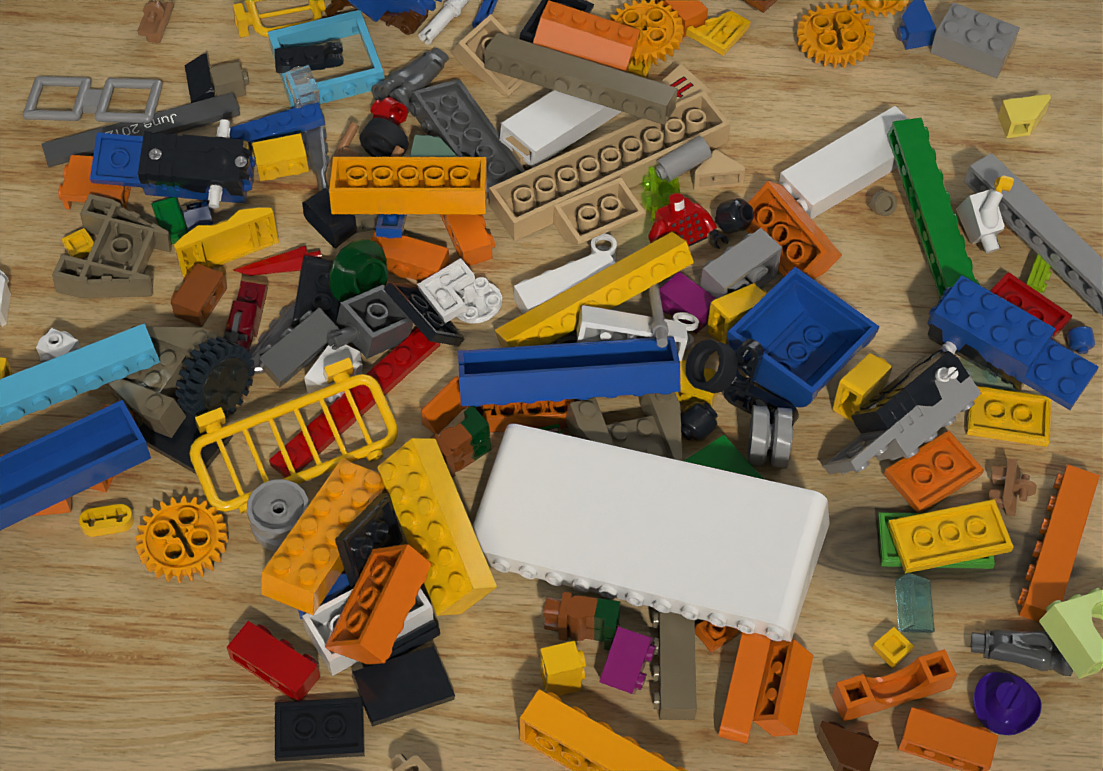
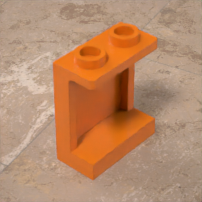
[58,155,131,209]

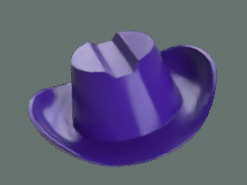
[974,672,1042,735]

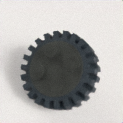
[176,337,255,419]

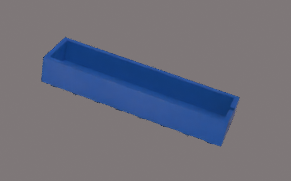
[458,337,680,407]
[0,400,151,530]

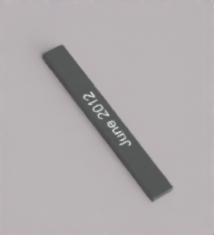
[42,92,240,167]

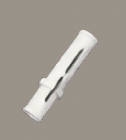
[418,0,470,45]

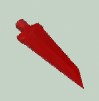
[233,246,322,276]

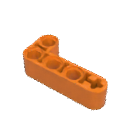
[468,399,573,432]
[718,632,771,744]

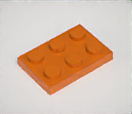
[884,430,984,513]

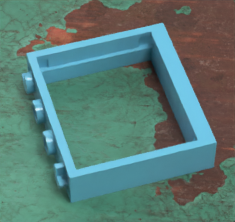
[268,10,384,109]

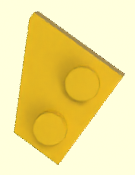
[686,11,751,56]

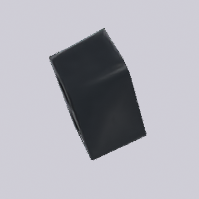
[302,188,357,249]

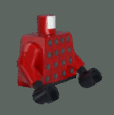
[648,193,729,249]

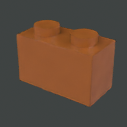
[171,263,227,327]

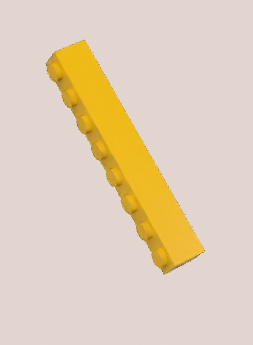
[494,232,694,348]

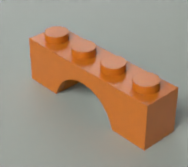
[832,649,957,722]

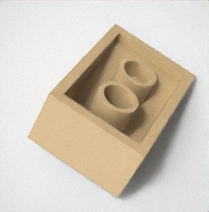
[451,14,525,97]

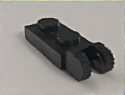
[274,42,344,73]

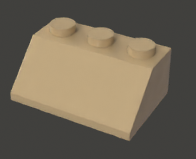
[554,177,646,245]

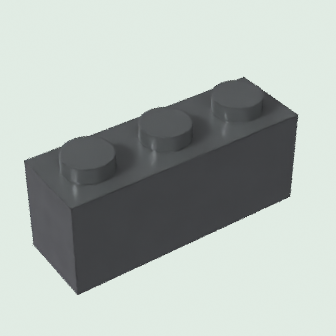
[259,308,340,388]

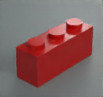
[227,621,320,701]

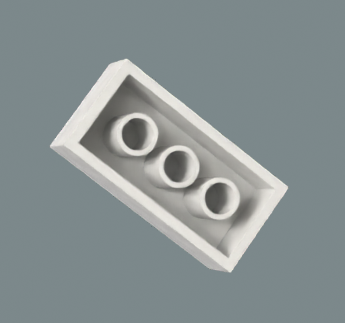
[302,588,434,676]

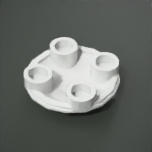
[456,277,502,323]

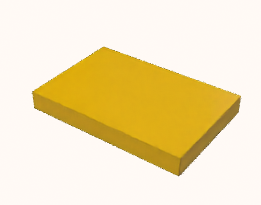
[966,386,1051,447]

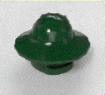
[329,238,388,303]

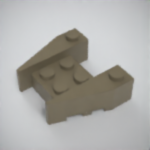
[52,194,172,298]
[106,326,220,438]
[565,392,682,461]

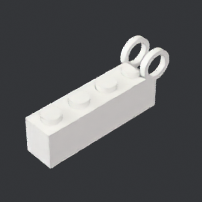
[514,233,617,314]
[577,305,699,361]

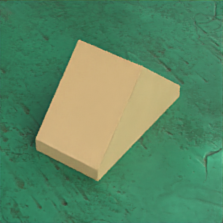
[693,149,745,190]

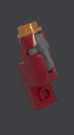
[223,281,268,352]

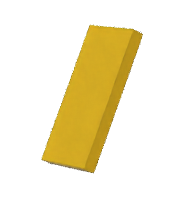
[887,499,1014,574]

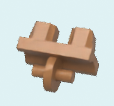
[137,0,174,43]
[989,459,1037,516]

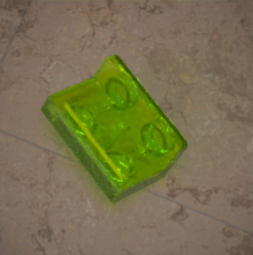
[644,167,680,221]

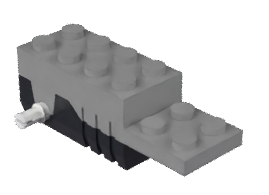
[823,349,981,475]

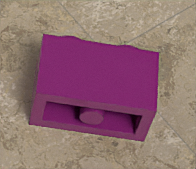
[659,271,716,334]
[599,626,656,694]

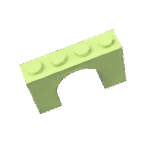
[1039,588,1103,679]

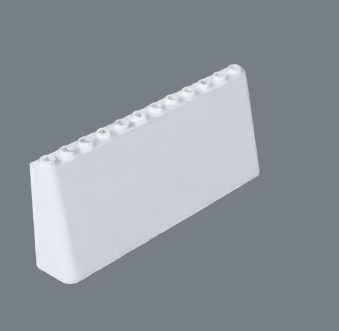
[472,424,829,642]

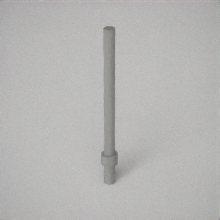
[649,283,669,348]

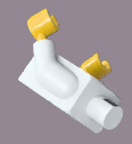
[956,175,1014,254]

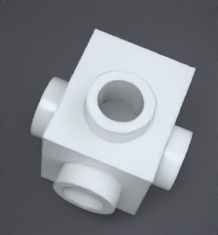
[36,328,81,363]

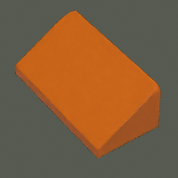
[421,376,467,434]

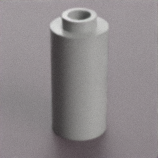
[655,135,712,182]

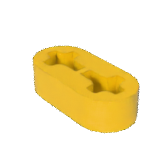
[78,504,134,537]

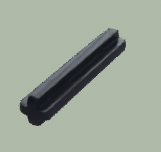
[361,620,440,668]

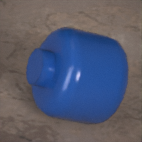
[1067,326,1095,354]

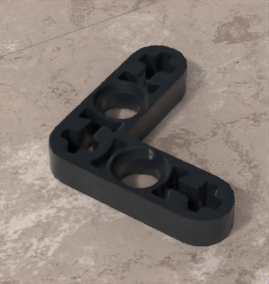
[724,339,799,426]

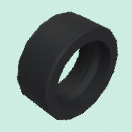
[359,118,409,157]
[686,339,738,394]

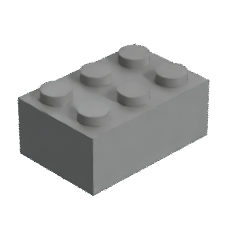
[931,2,1020,78]
[700,228,782,299]

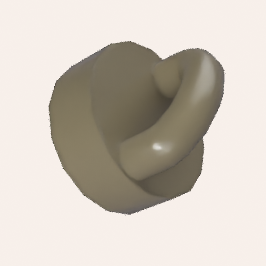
[868,190,897,216]

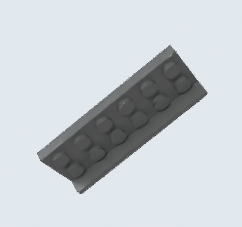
[410,79,525,199]

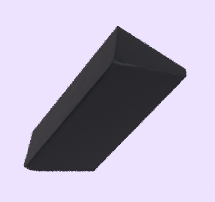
[184,53,215,103]

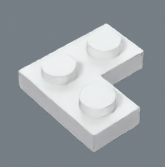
[417,258,476,323]

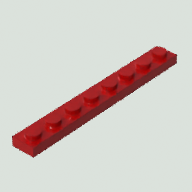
[269,328,440,478]

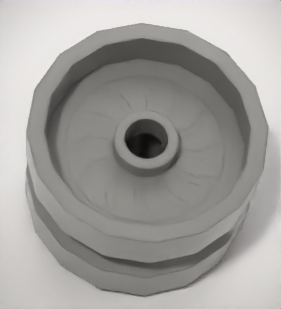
[747,405,793,469]
[247,479,309,551]

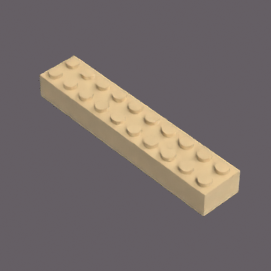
[489,91,730,241]

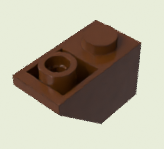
[817,721,879,771]

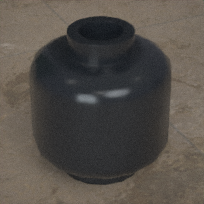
[715,198,754,233]
[680,401,718,441]

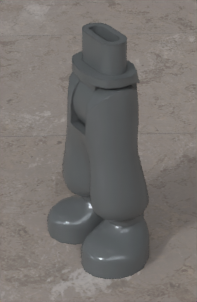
[371,48,449,113]
[971,630,1073,676]

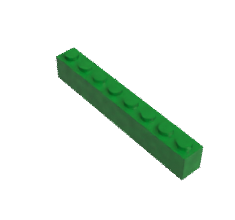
[887,117,980,299]

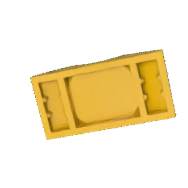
[174,208,279,279]

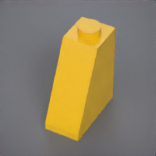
[707,283,767,345]
[832,353,893,423]

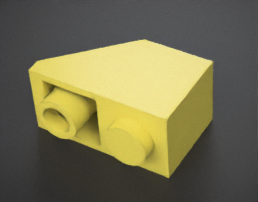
[998,94,1051,138]

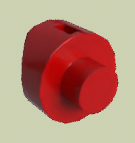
[370,97,408,125]

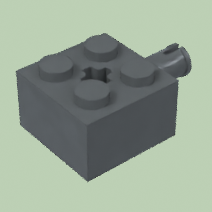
[327,285,413,359]

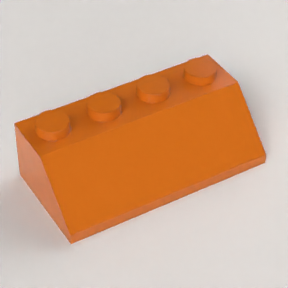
[533,0,640,72]
[746,181,842,279]
[325,544,432,664]

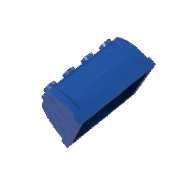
[727,267,879,407]

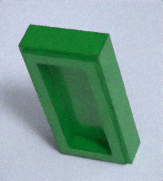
[151,197,188,245]

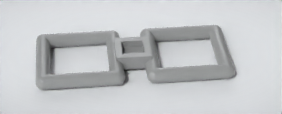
[23,76,163,123]

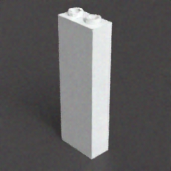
[499,90,622,168]
[779,106,908,219]

